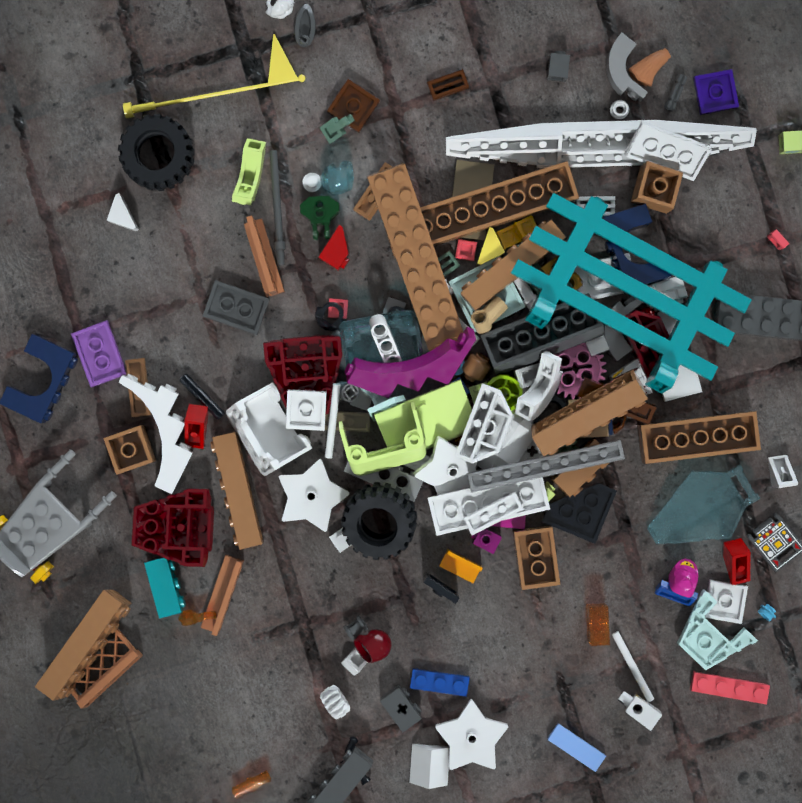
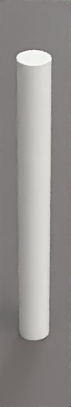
[325,383,341,458]
[612,631,654,702]

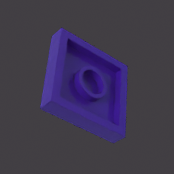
[693,69,739,115]

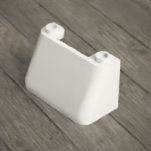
[226,382,312,476]

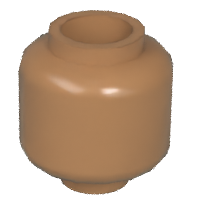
[462,352,491,382]

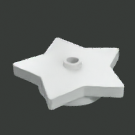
[413,436,477,495]
[279,459,350,532]
[435,699,508,770]

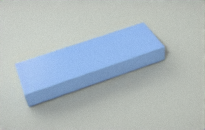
[547,723,606,772]

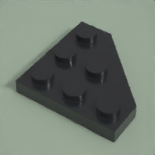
[541,483,617,544]

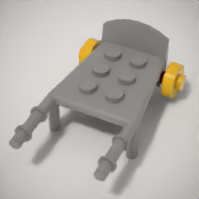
[0,449,117,584]

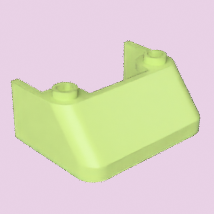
[339,402,427,476]

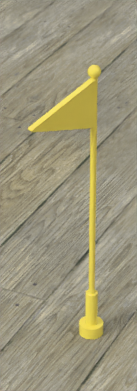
[123,34,306,119]

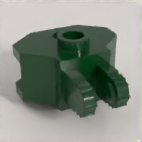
[300,196,340,240]

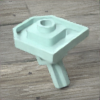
[360,388,406,421]

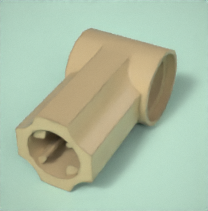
[471,296,508,334]

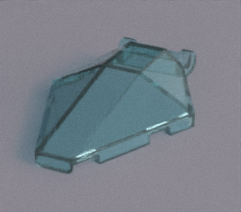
[647,465,760,544]

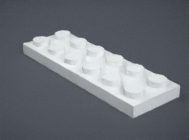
[428,477,550,536]

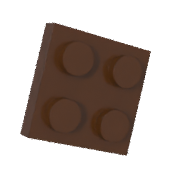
[327,79,380,133]

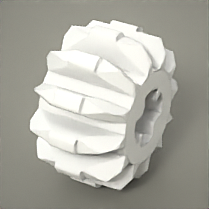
[320,685,350,719]

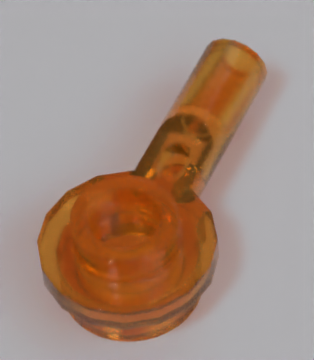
[178,610,217,626]

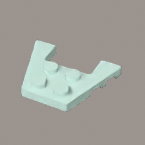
[677,589,758,670]

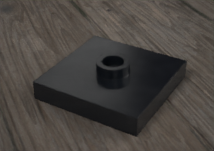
[423,572,460,604]

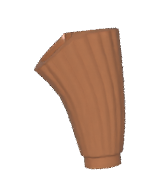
[628,48,671,87]

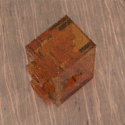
[586,603,610,646]

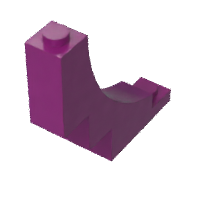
[345,327,476,399]

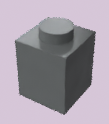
[547,51,570,82]

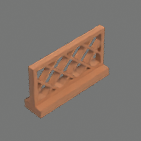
[244,215,285,298]
[71,629,143,709]

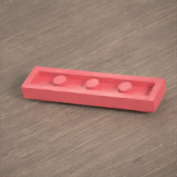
[690,671,770,705]

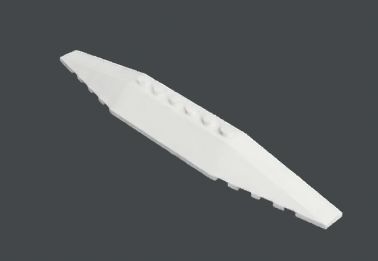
[446,120,757,168]

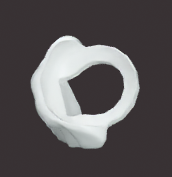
[266,0,294,19]

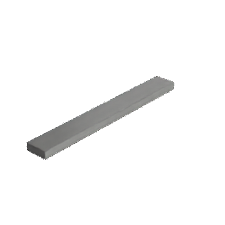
[467,440,625,493]

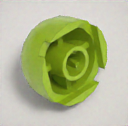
[487,374,523,411]

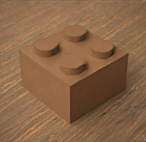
[631,161,683,214]
[103,425,156,475]

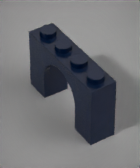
[602,204,671,293]
[0,334,78,423]

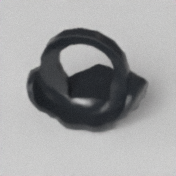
[315,302,345,331]

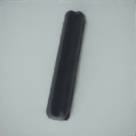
[179,374,225,419]

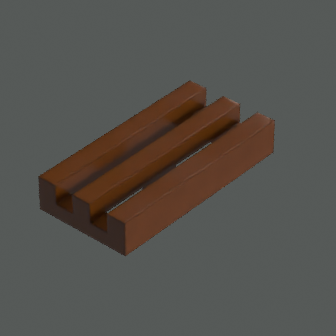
[427,69,469,101]

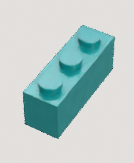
[144,557,186,619]

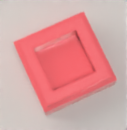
[767,229,789,250]
[455,239,477,261]
[328,298,348,319]

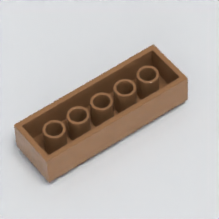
[531,369,648,456]
[637,411,761,464]
[35,590,132,701]

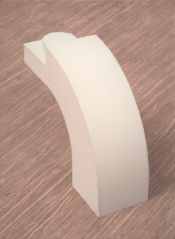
[515,351,563,422]

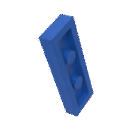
[410,668,470,697]

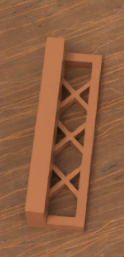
[201,555,244,636]

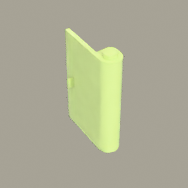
[374,379,472,450]

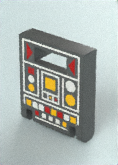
[746,512,802,572]

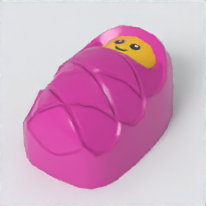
[669,559,698,598]

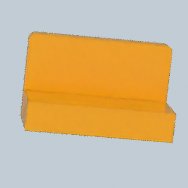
[439,549,483,583]

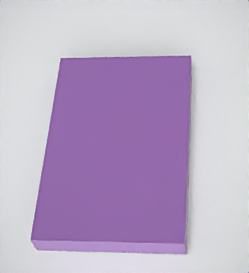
[71,320,127,388]

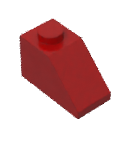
[319,225,350,271]
[185,404,208,449]
[723,538,751,586]

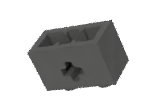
[380,684,422,733]

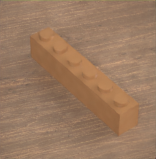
[460,220,566,312]
[210,432,264,550]

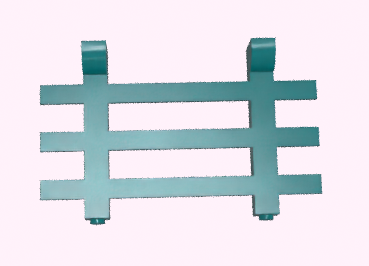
[511,193,752,394]

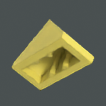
[476,227,505,266]

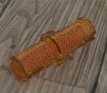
[232,770,271,798]

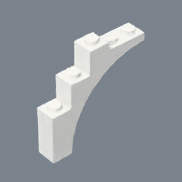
[119,374,193,494]

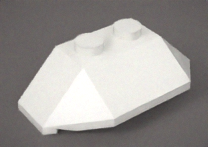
[455,383,513,464]
[477,409,533,470]

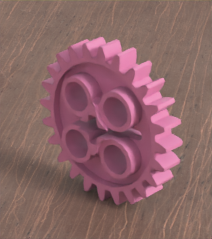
[554,343,607,400]

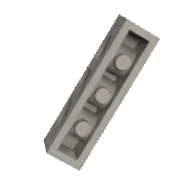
[344,451,423,502]

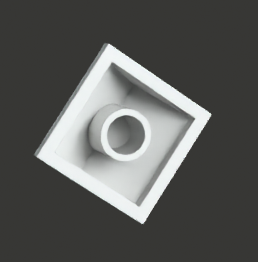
[409,744,449,789]

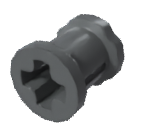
[343,615,369,640]

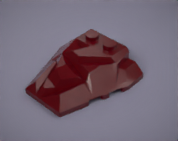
[263,335,342,414]
[132,489,214,567]

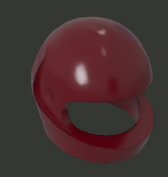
[354,629,392,663]

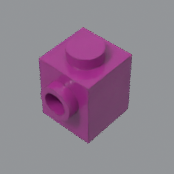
[471,528,502,554]

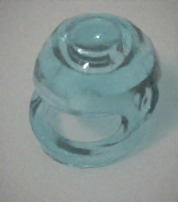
[320,160,354,195]

